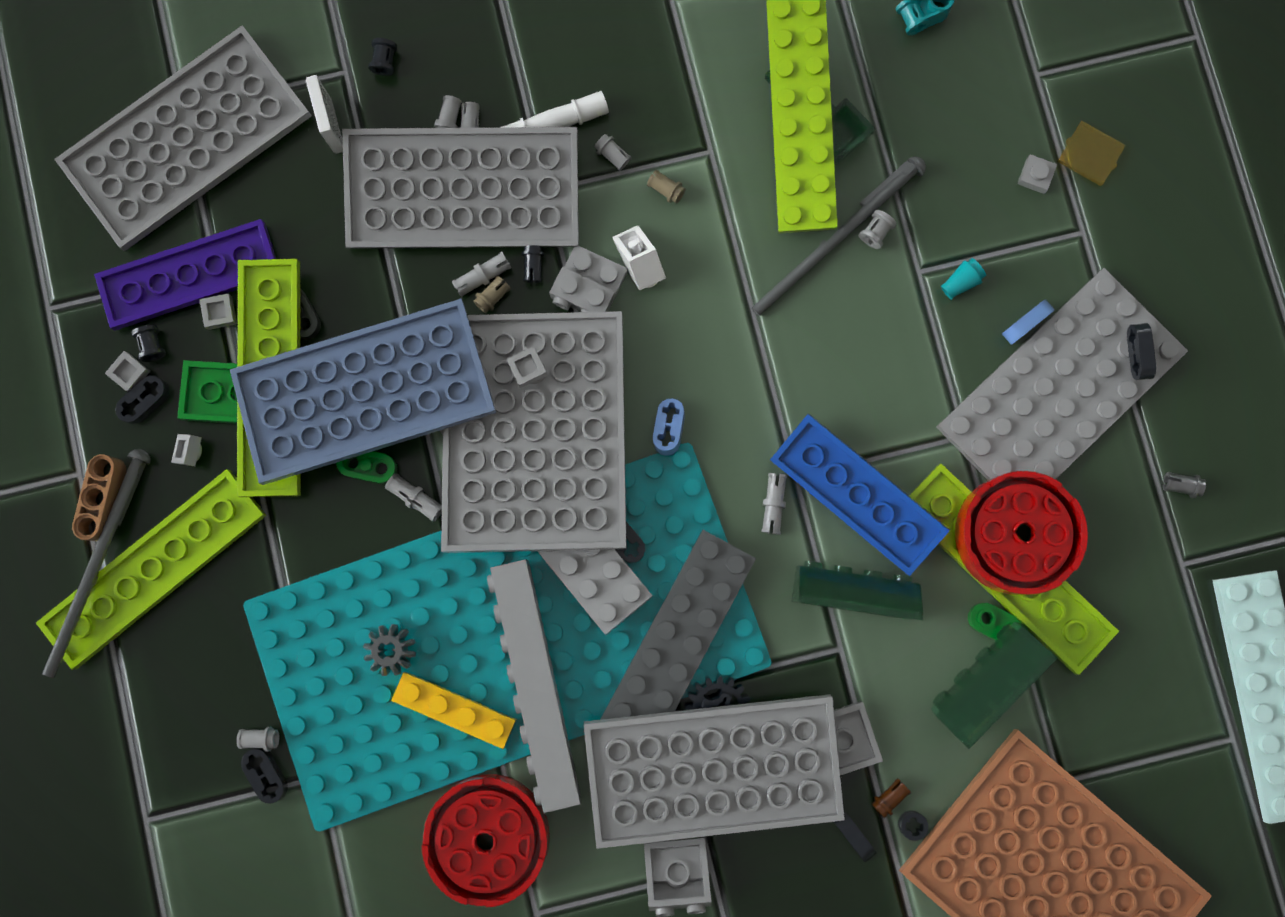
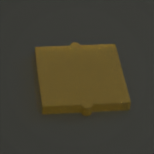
[1057,121,1126,186]

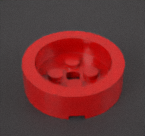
[955,471,1088,595]
[422,774,550,908]

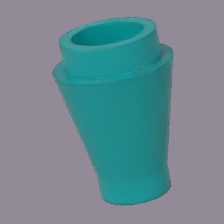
[940,258,987,300]

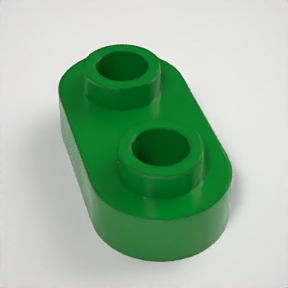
[336,451,397,484]
[968,603,1028,647]

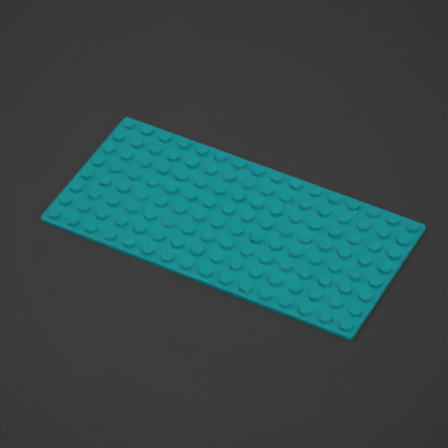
[243,443,772,832]

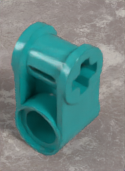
[895,0,954,36]

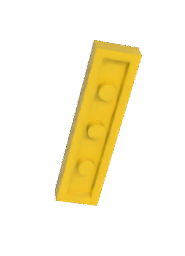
[391,672,517,749]

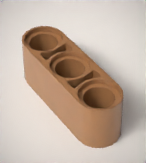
[72,454,127,541]

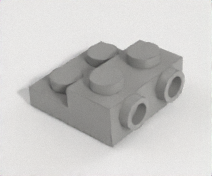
[549,246,628,312]
[644,838,711,917]

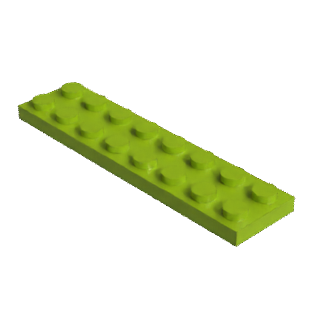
[766,0,838,234]
[237,259,301,497]
[909,463,1119,675]
[36,469,267,670]

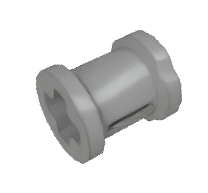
[859,210,897,249]

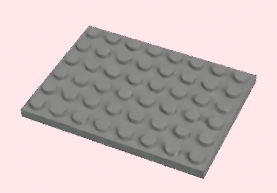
[441,311,627,553]

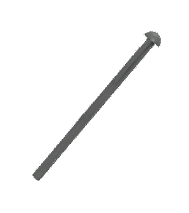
[751,156,926,316]
[42,449,151,678]

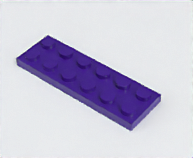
[94,219,276,331]

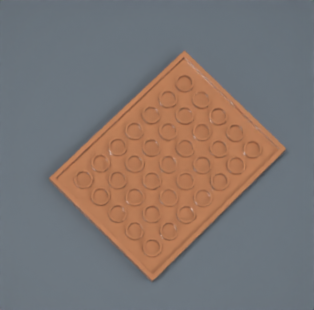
[899,729,1212,917]

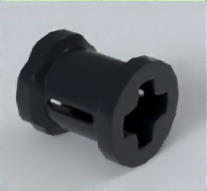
[368,38,398,76]
[131,325,166,362]

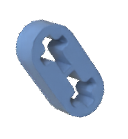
[1002,299,1055,345]
[653,398,685,456]

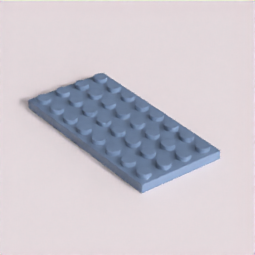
[230,298,496,485]

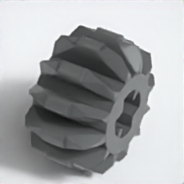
[363,624,416,676]

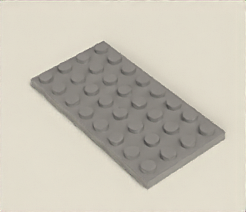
[54,25,311,251]
[342,127,579,248]
[936,268,1188,480]
[584,694,844,849]

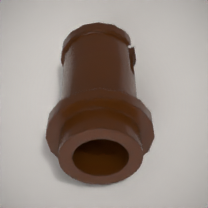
[871,778,911,818]

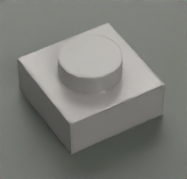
[1017,154,1057,194]
[200,294,237,330]
[506,346,548,388]
[105,351,150,392]
[171,434,202,466]

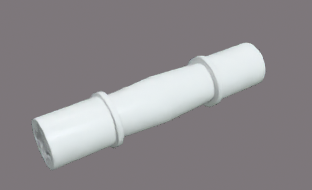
[500,91,609,128]

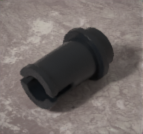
[521,245,545,283]

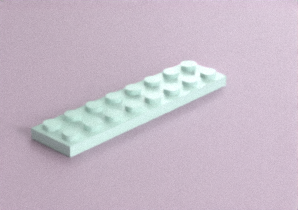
[1212,570,1285,824]

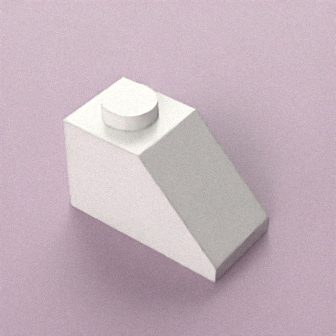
[612,225,666,290]

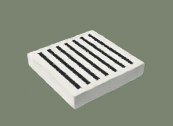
[306,75,343,154]

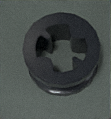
[898,810,929,841]

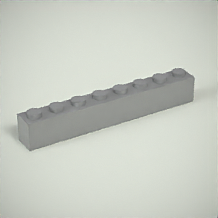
[487,559,582,813]

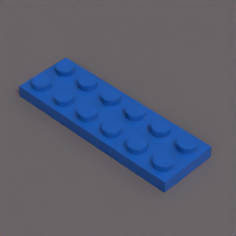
[770,414,950,576]

